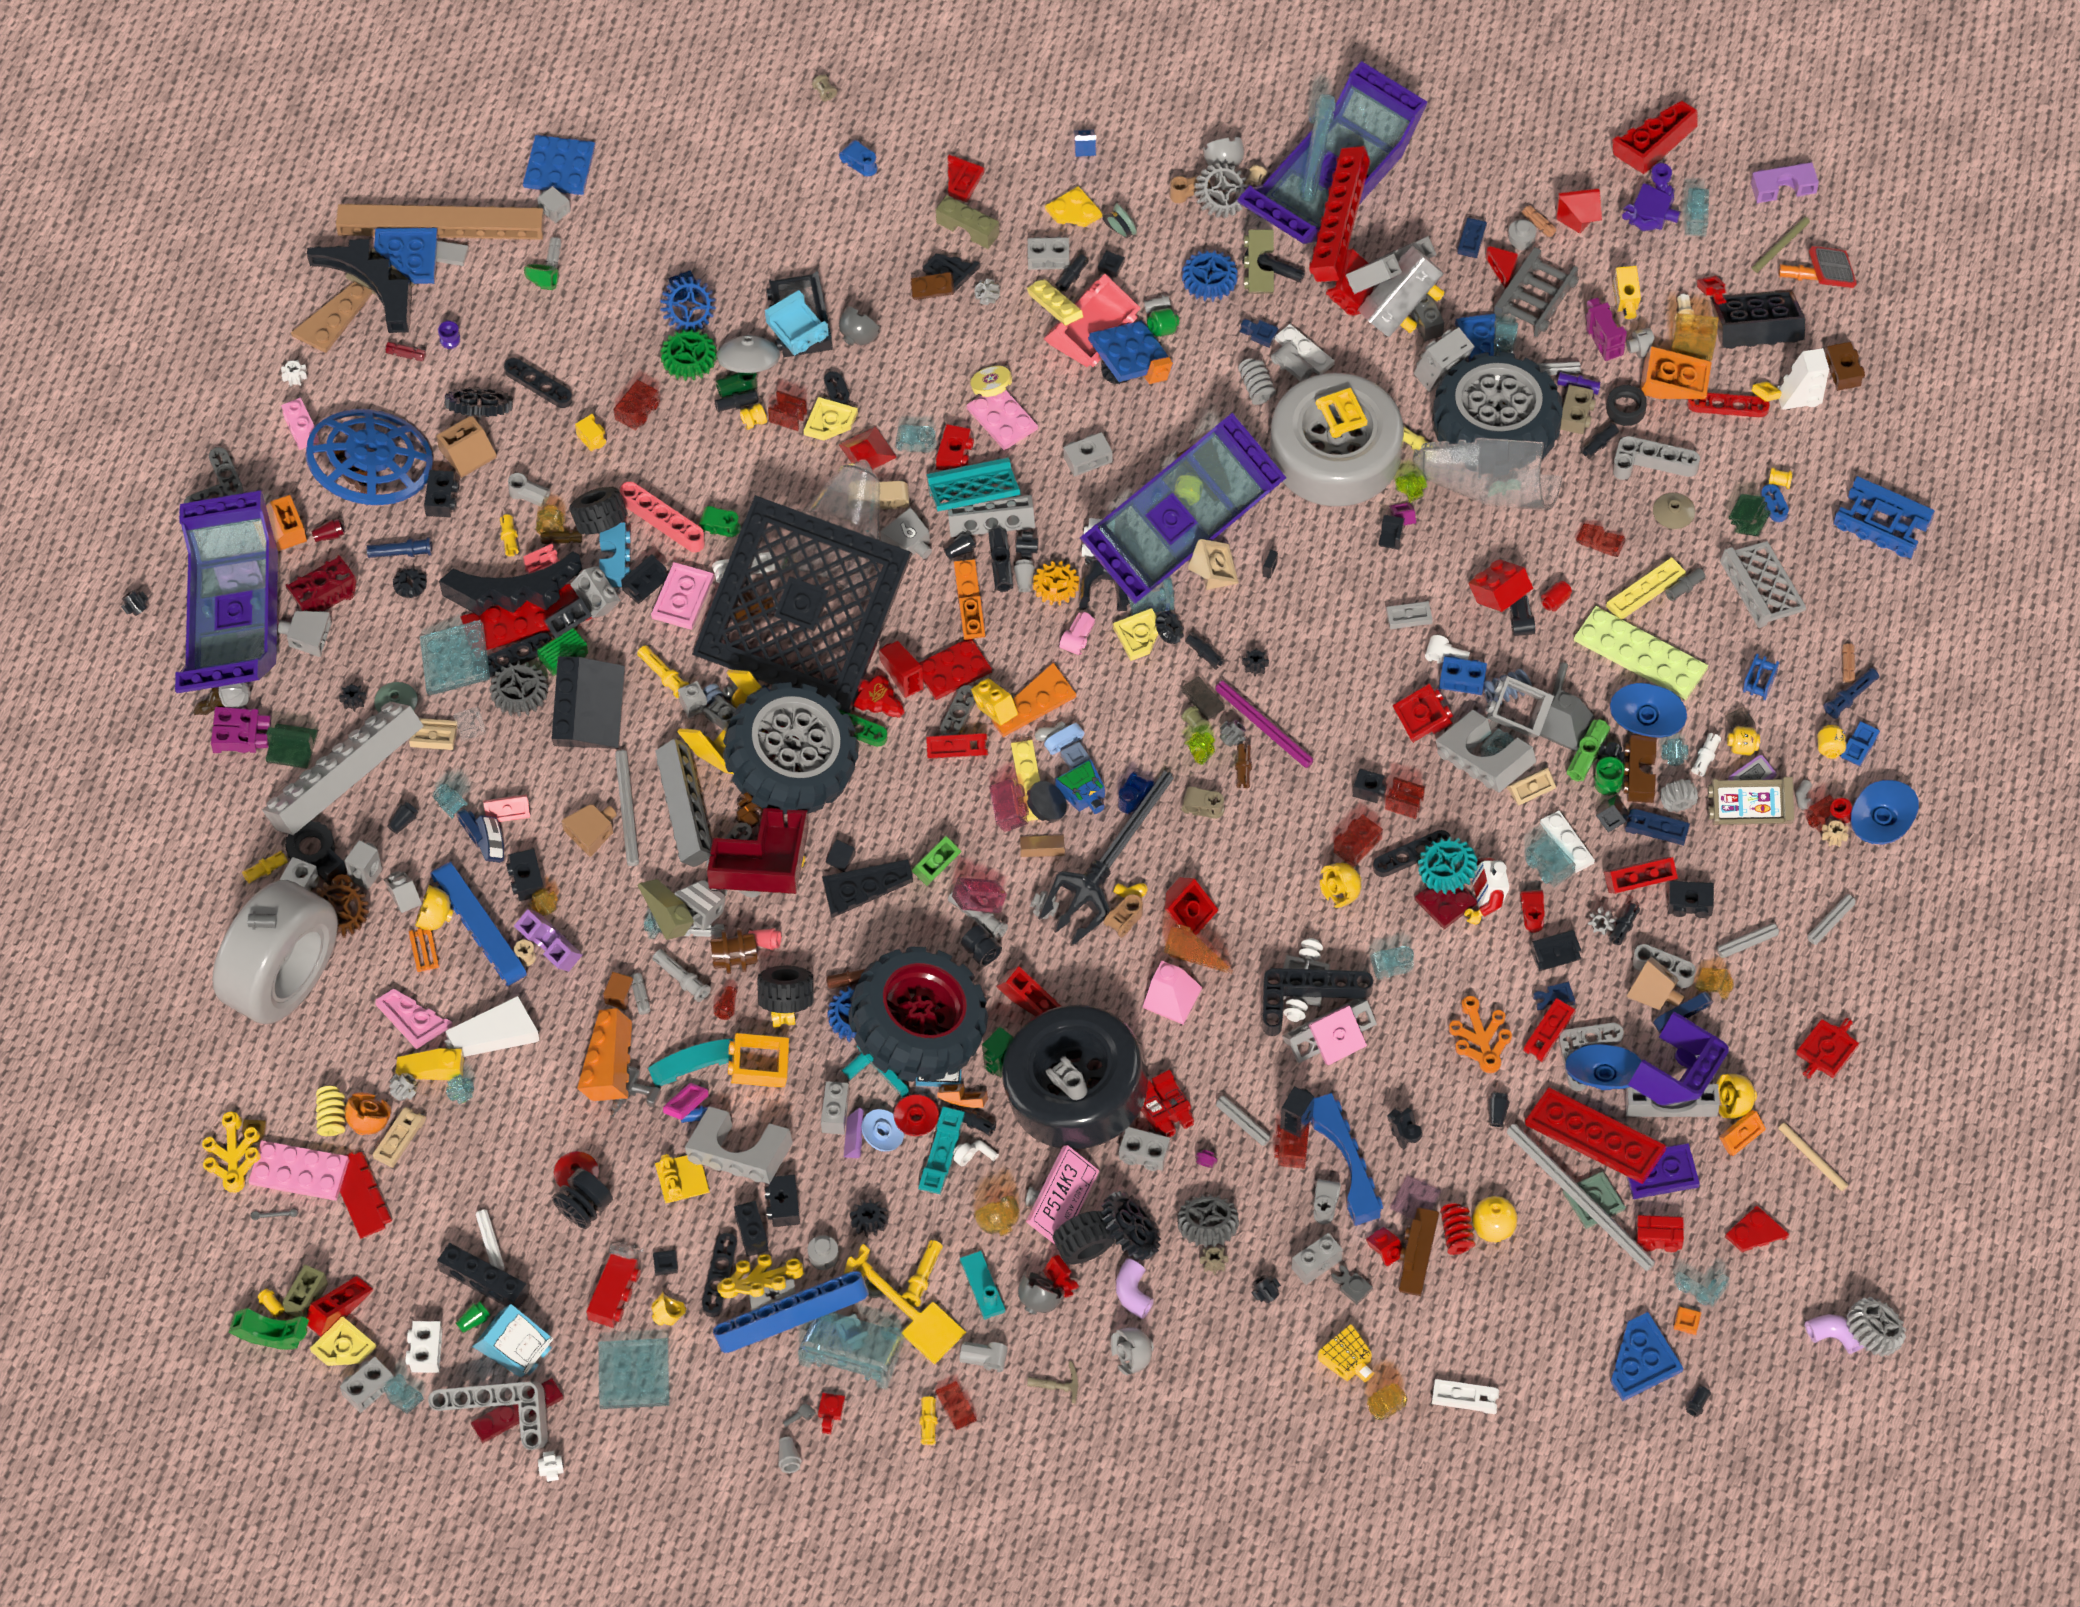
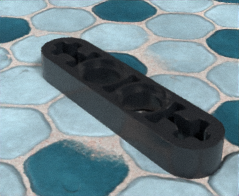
[504,358,573,408]
[474,633,552,680]
[1373,830,1451,877]
[702,1233,737,1317]

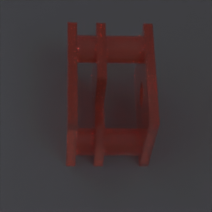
[768,390,807,431]
[1385,777,1425,819]

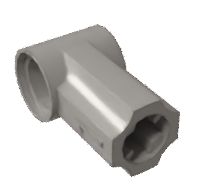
[1271,342,1314,381]
[508,473,550,507]
[960,1341,1008,1372]

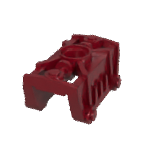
[285,555,357,612]

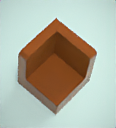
[603,972,633,1010]

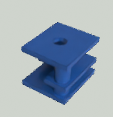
[1743,654,1779,700]

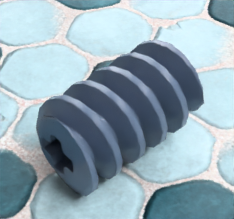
[1484,669,1532,705]

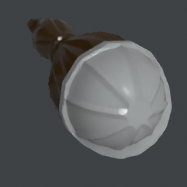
[193,682,251,715]

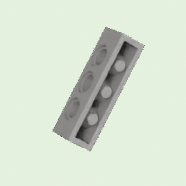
[948,495,1035,537]

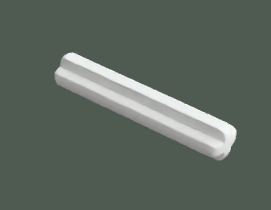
[476,1209,504,1270]

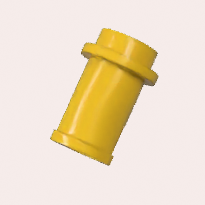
[258,1289,285,1318]

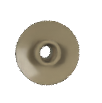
[1653,493,1695,529]

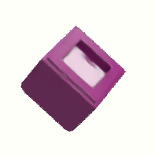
[1389,502,1416,526]

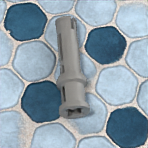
[948,890,1008,941]
[652,949,711,1002]

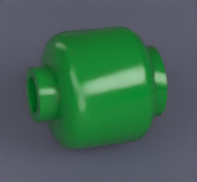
[1147,308,1179,337]

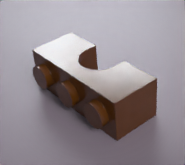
[1623,735,1657,803]

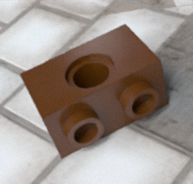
[1825,342,1865,391]

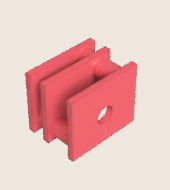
[523,544,560,574]

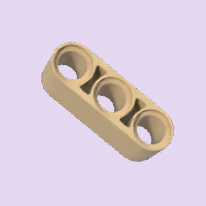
[847,481,909,511]

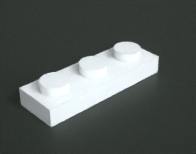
[1275,324,1335,375]
[1540,811,1595,873]

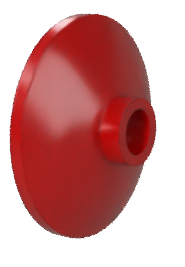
[894,1095,939,1136]
[554,1151,599,1187]

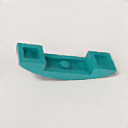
[648,1039,733,1087]
[918,1107,965,1195]

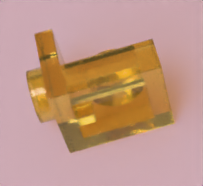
[1695,967,1734,1000]

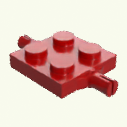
[1796,1018,1859,1079]

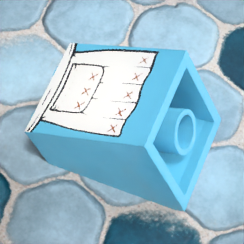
[472,1304,553,1378]

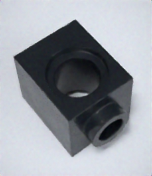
[1352,769,1387,804]

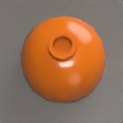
[345,1092,392,1135]

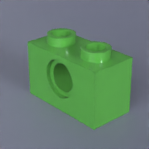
[912,836,962,886]

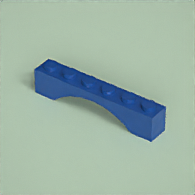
[1310,1093,1383,1226]

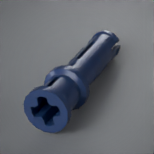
[367,537,432,558]
[1824,668,1879,719]

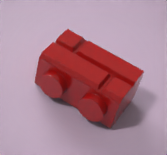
[1636,1215,1684,1252]

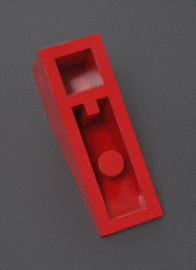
[996,966,1061,1016]
[306,1276,373,1337]

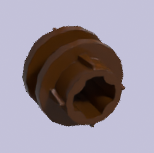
[710,928,758,974]

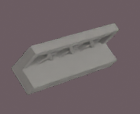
[1282,999,1376,1063]

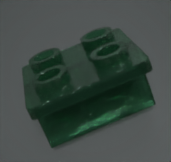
[265,724,318,769]

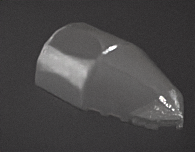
[1413,438,1562,510]
[778,459,880,601]

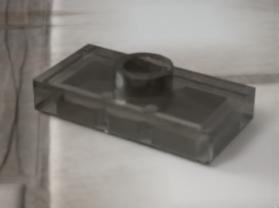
[1181,676,1225,720]

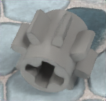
[974,279,1000,305]
[1030,891,1059,919]
[1588,906,1617,935]
[389,1073,417,1101]

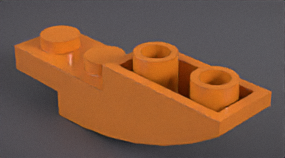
[954,559,985,640]

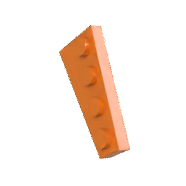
[991,663,1076,737]

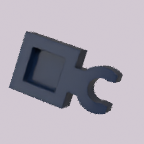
[1533,982,1575,1010]

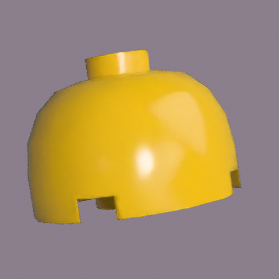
[1320,862,1361,908]
[415,885,454,930]
[1716,1073,1757,1119]
[1472,1196,1518,1242]

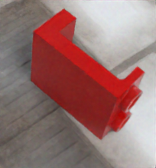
[1326,249,1374,316]

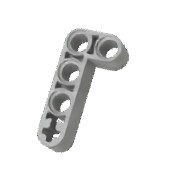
[1613,436,1700,480]

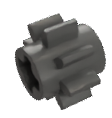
[1220,720,1246,747]

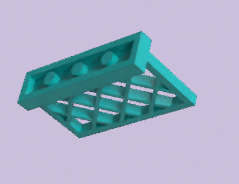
[926,457,1020,512]

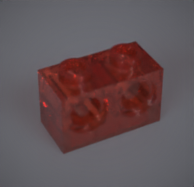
[613,379,660,431]
[1333,814,1383,868]

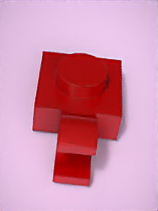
[1697,275,1726,304]
[818,1392,845,1434]

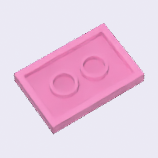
[967,390,1038,450]
[651,562,714,630]

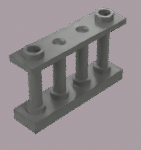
[1494,247,1579,338]

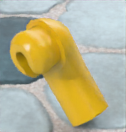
[1114,883,1148,898]

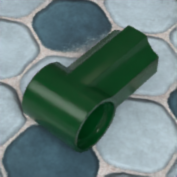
[715,372,758,398]

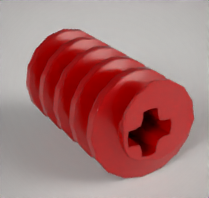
[1440,1203,1475,1255]

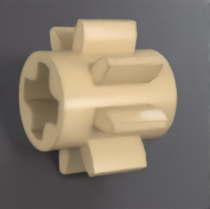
[1822,819,1849,847]

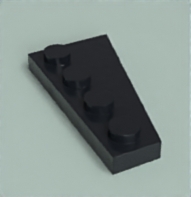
[822,859,913,919]

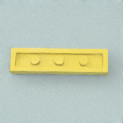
[1027,279,1083,326]
[1606,558,1686,620]
[1011,740,1040,821]

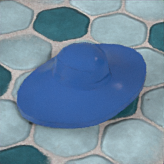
[1610,683,1687,738]
[1851,780,1919,845]
[1565,1045,1642,1090]

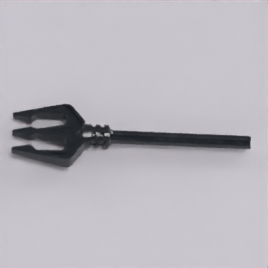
[1038,770,1174,946]

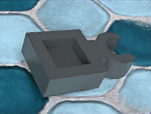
[1331,1265,1373,1305]

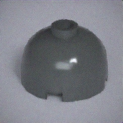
[839,306,881,346]
[1018,1272,1065,1315]

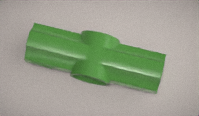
[1567,719,1611,782]

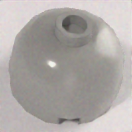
[1203,137,1244,169]
[1111,1327,1154,1375]

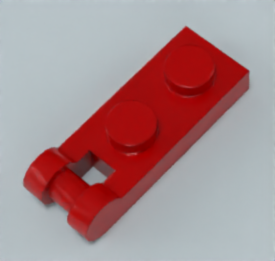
[926,734,988,759]
[1523,998,1576,1063]

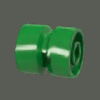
[1594,757,1625,796]

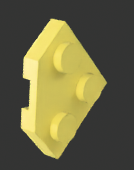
[804,397,858,440]
[1113,608,1159,661]
[310,1316,376,1366]

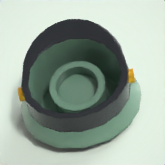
[1102,203,1137,239]

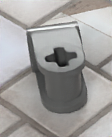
[702,695,736,731]

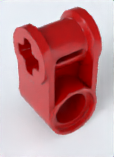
[1520,890,1545,933]

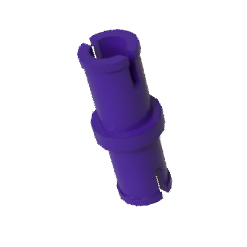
[1557,372,1601,395]

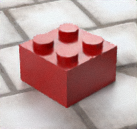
[1468,559,1534,612]

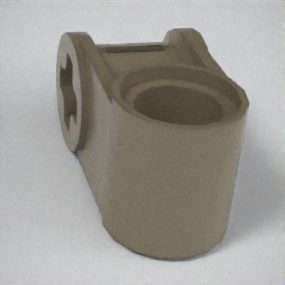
[1181,787,1225,819]

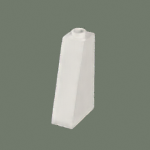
[444,996,539,1057]

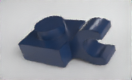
[1240,319,1279,348]

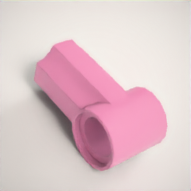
[1059,612,1095,656]

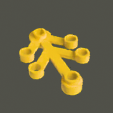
[202,1112,261,1193]
[717,1254,804,1298]

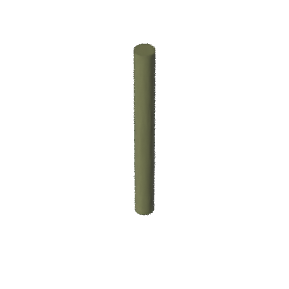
[1752,217,1810,273]

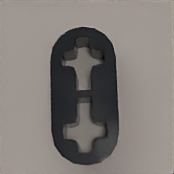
[824,371,850,405]

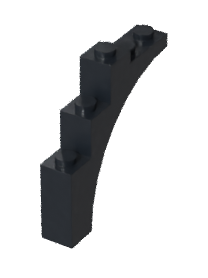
[307,238,411,333]
[439,551,583,616]

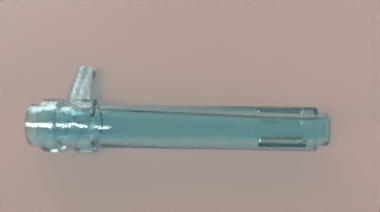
[1300,94,1336,202]

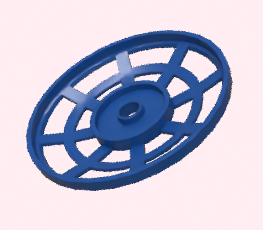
[305,409,433,505]

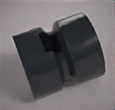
[961,925,1002,967]

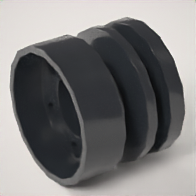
[552,1168,613,1229]

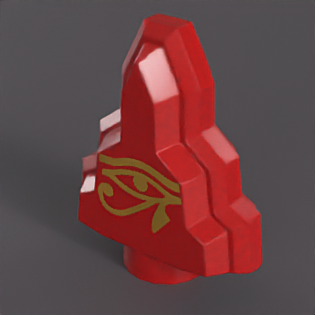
[854,675,905,718]

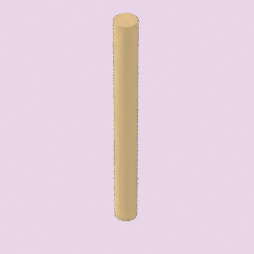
[1778,1123,1848,1191]

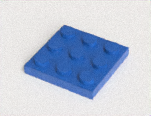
[523,135,596,195]
[1088,320,1173,382]

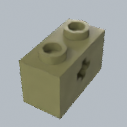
[282,1265,328,1318]

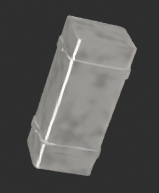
[1358,246,1444,337]

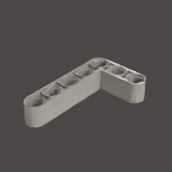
[428,1381,548,1450]

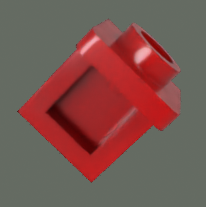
[1366,1227,1402,1266]

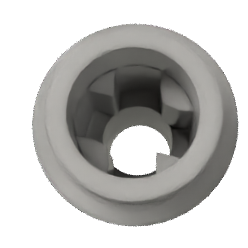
[1014,559,1035,592]
[778,1437,802,1473]

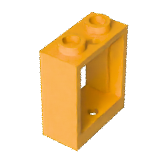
[727,1033,789,1087]

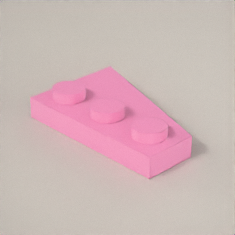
[375,989,452,1050]

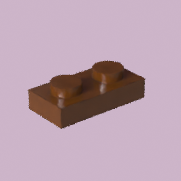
[911,272,954,300]

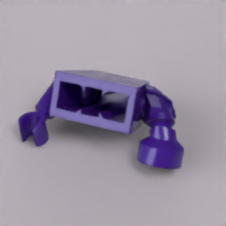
[1622,163,1681,232]

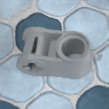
[1046,1057,1087,1100]
[1314,1179,1341,1224]

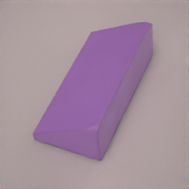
[844,1108,864,1158]

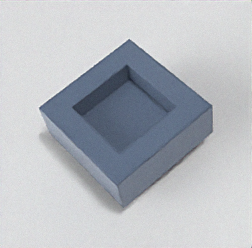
[1061,742,1091,770]

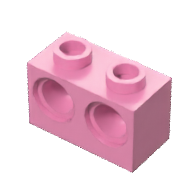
[281,398,319,450]

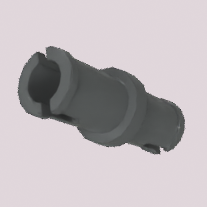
[1665,568,1706,601]

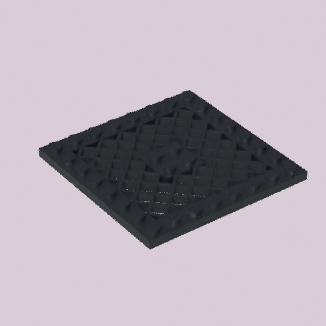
[692,495,913,713]

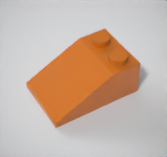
[1640,346,1712,399]

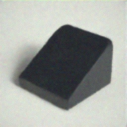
[826,839,856,872]

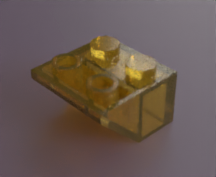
[1670,313,1719,362]

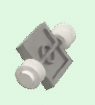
[1283,938,1330,1022]

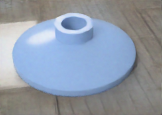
[861,1109,904,1152]

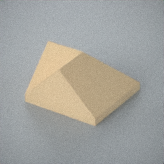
[1188,539,1239,590]

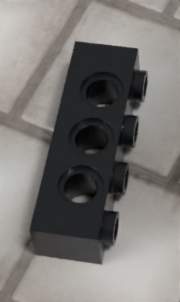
[437,1242,529,1310]

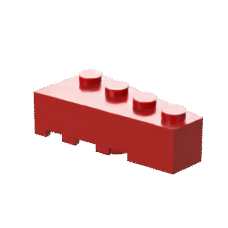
[1612,101,1698,174]

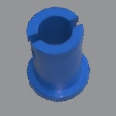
[681,1105,708,1123]

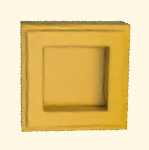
[1751,381,1782,401]

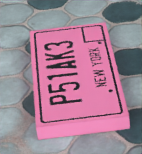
[1026,1145,1099,1244]

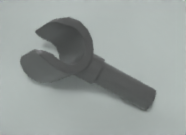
[783,1404,815,1427]

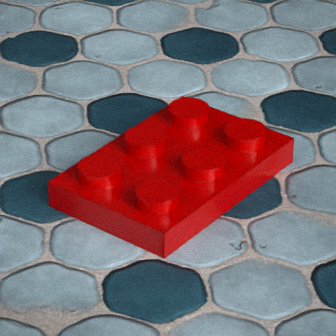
[919,639,992,700]

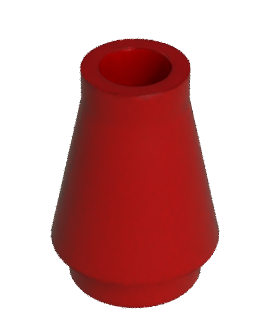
[1830,798,1852,823]

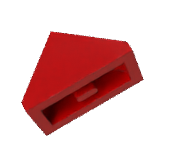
[1486,246,1518,289]

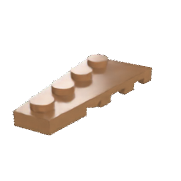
[291,282,372,353]

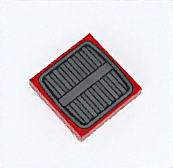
[1809,246,1857,288]

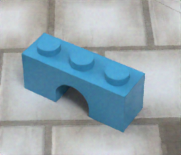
[599,522,631,587]

